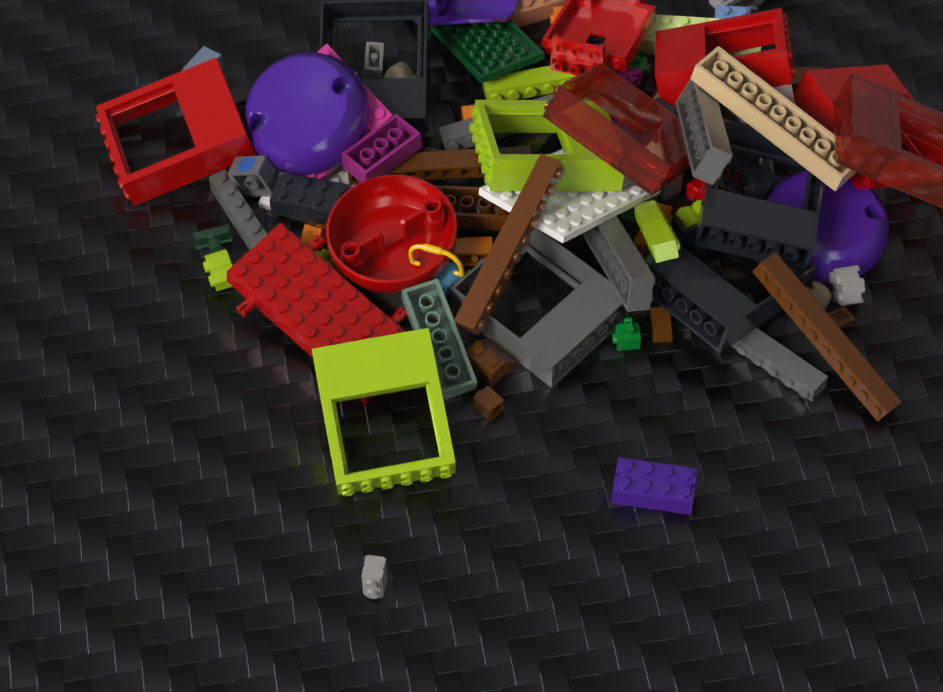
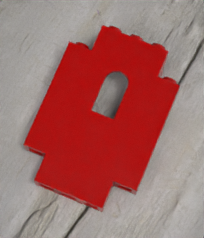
[542,0,656,81]

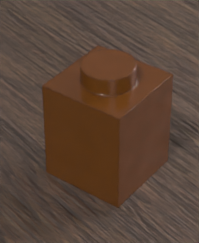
[474,386,504,421]

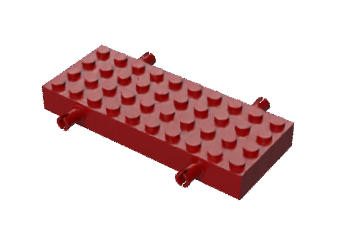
[227,223,408,404]

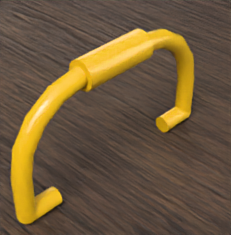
[409,243,465,277]

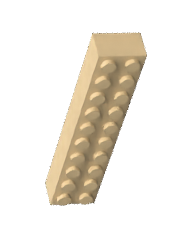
[691,46,864,192]

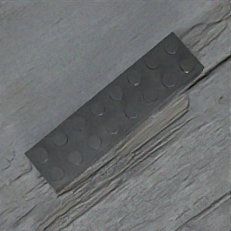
[675,79,733,185]
[582,215,656,312]

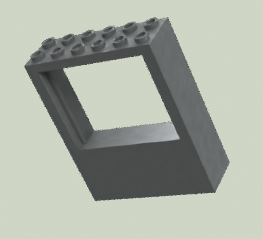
[450,228,628,388]

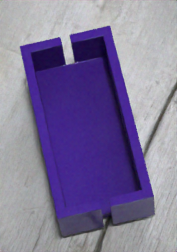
[612,457,697,515]

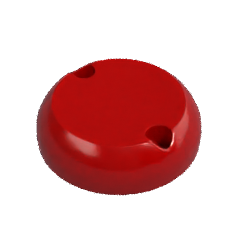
[326,175,458,293]

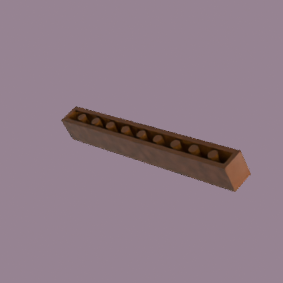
[348,146,531,185]
[454,154,565,335]
[752,253,901,421]

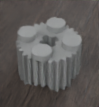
[829,265,865,306]

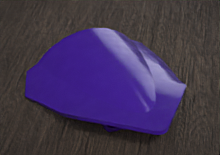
[413,0,519,27]

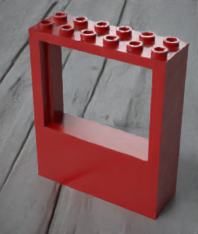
[655,8,795,105]
[95,57,256,206]
[793,65,943,190]

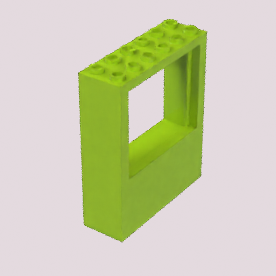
[469,100,627,191]
[312,328,456,496]

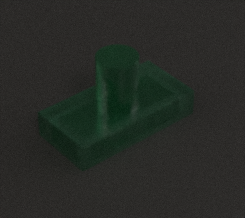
[193,224,232,253]

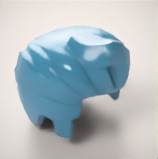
[434,261,466,295]

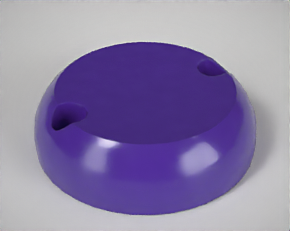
[244,52,370,176]
[765,170,889,283]

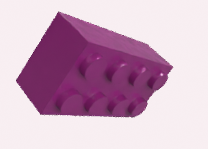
[341,114,422,182]

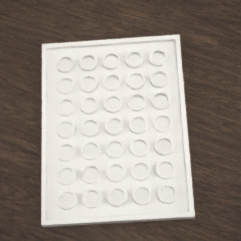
[479,149,660,243]

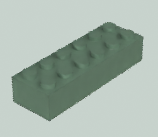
[401,279,477,400]

